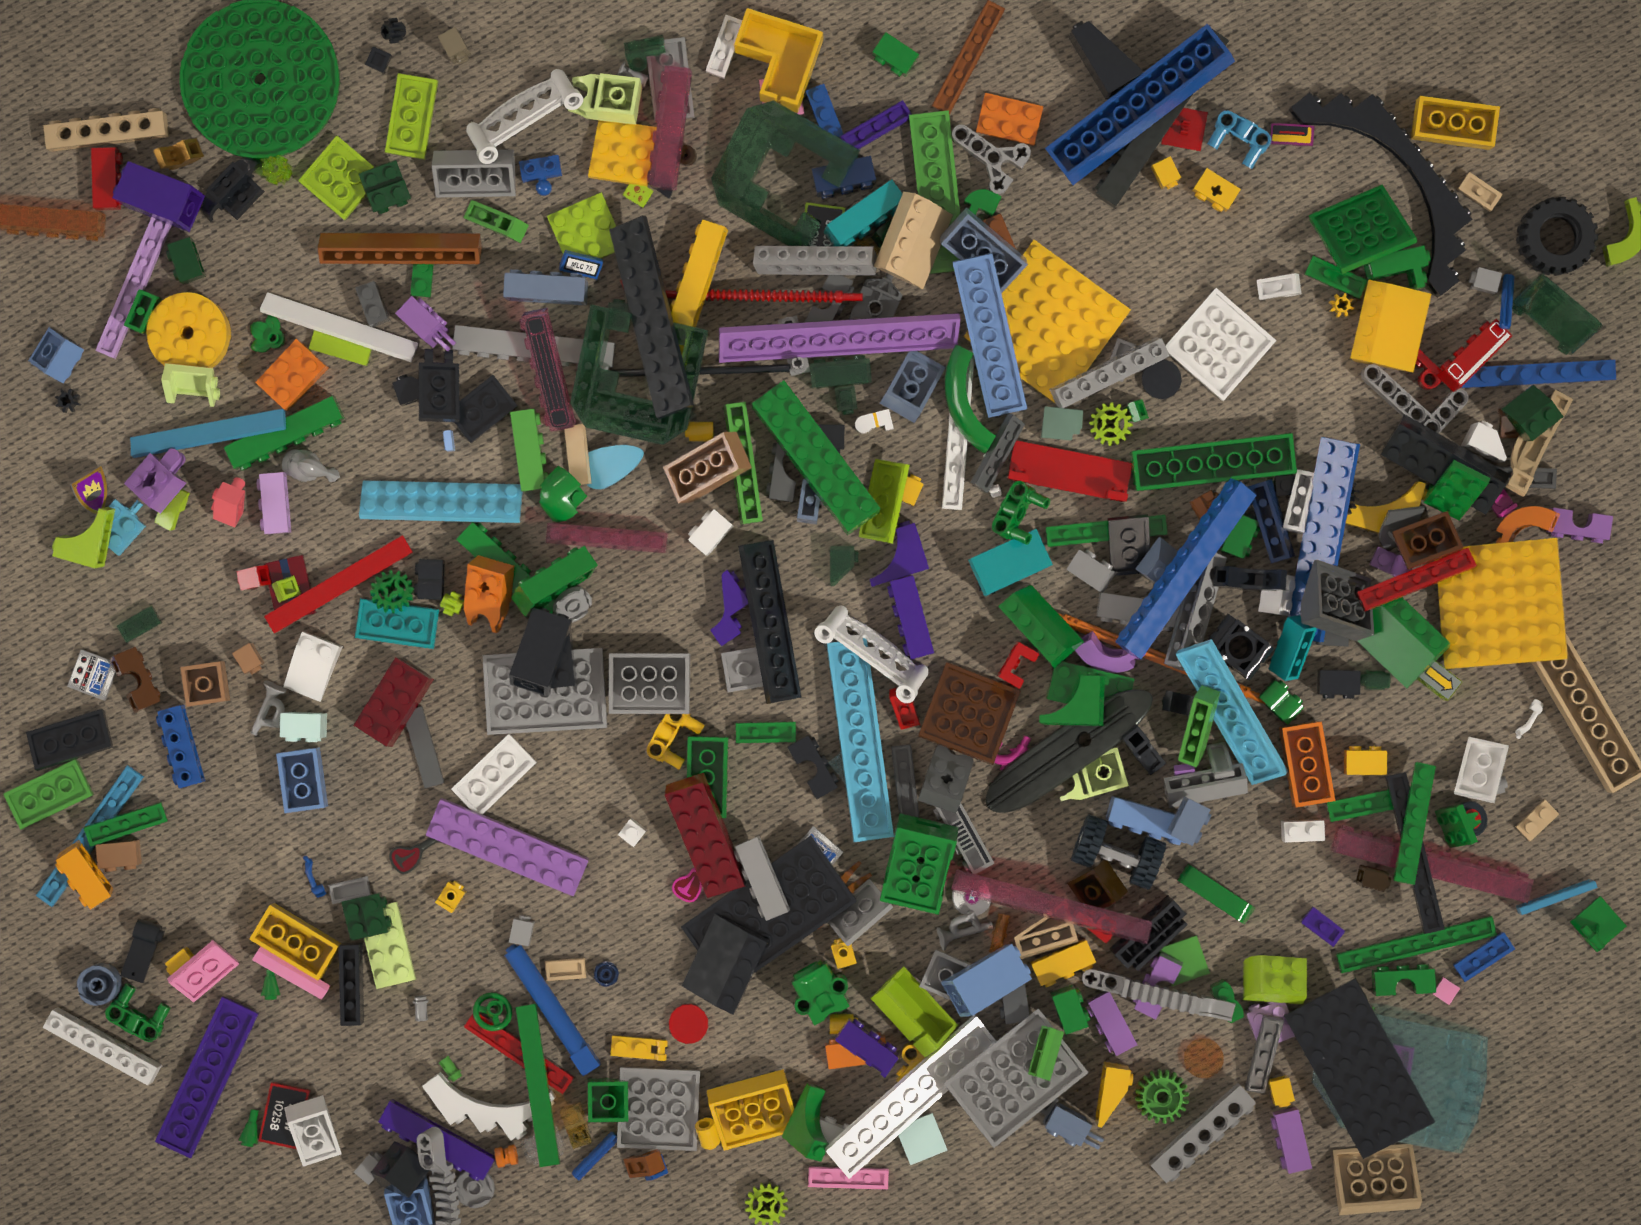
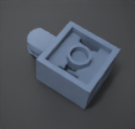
[1043,1102,1105,1150]

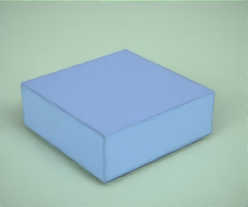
[443,430,455,452]

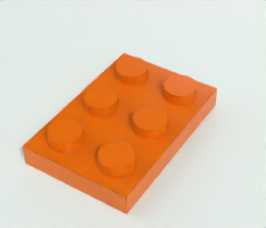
[976,93,1044,146]

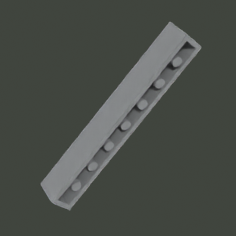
[453,325,616,371]

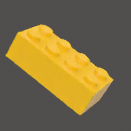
[1411,96,1500,150]
[249,903,342,981]

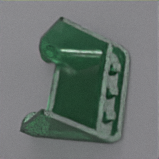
[1512,274,1603,355]

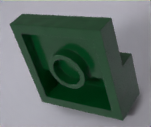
[358,160,411,214]
[341,892,392,941]

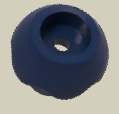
[594,961,619,987]

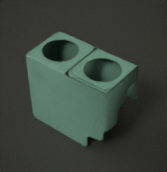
[1040,406,1083,441]

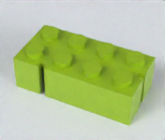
[871,967,958,1057]

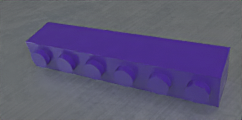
[378,1099,496,1181]

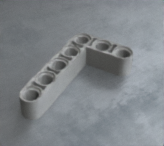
[1361,364,1469,433]

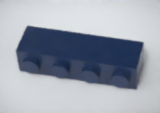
[1248,480,1295,563]

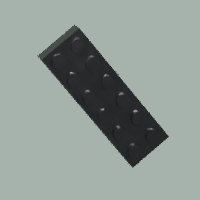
[1380,414,1510,515]

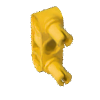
[647,714,705,769]

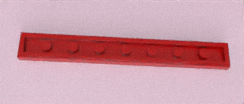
[264,535,413,634]

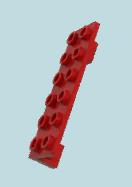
[1007,440,1132,503]

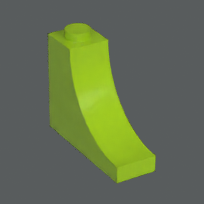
[52,507,115,569]

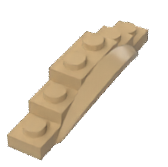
[1506,390,1573,497]

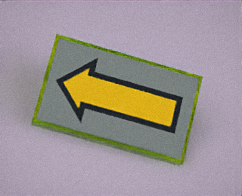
[1417,661,1462,701]

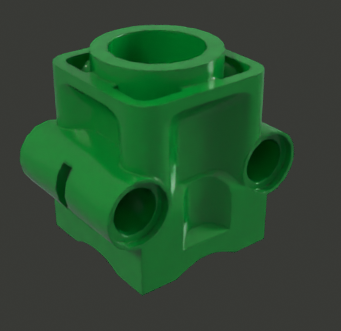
[791,959,850,1026]

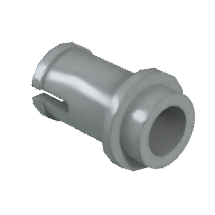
[413,995,429,1021]

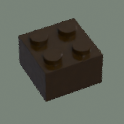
[1067,859,1128,916]

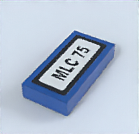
[559,250,603,279]

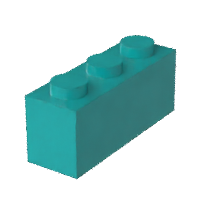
[1268,615,1317,681]

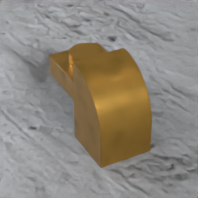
[153,138,204,171]

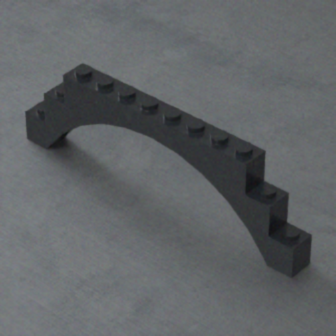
[1289,92,1473,298]

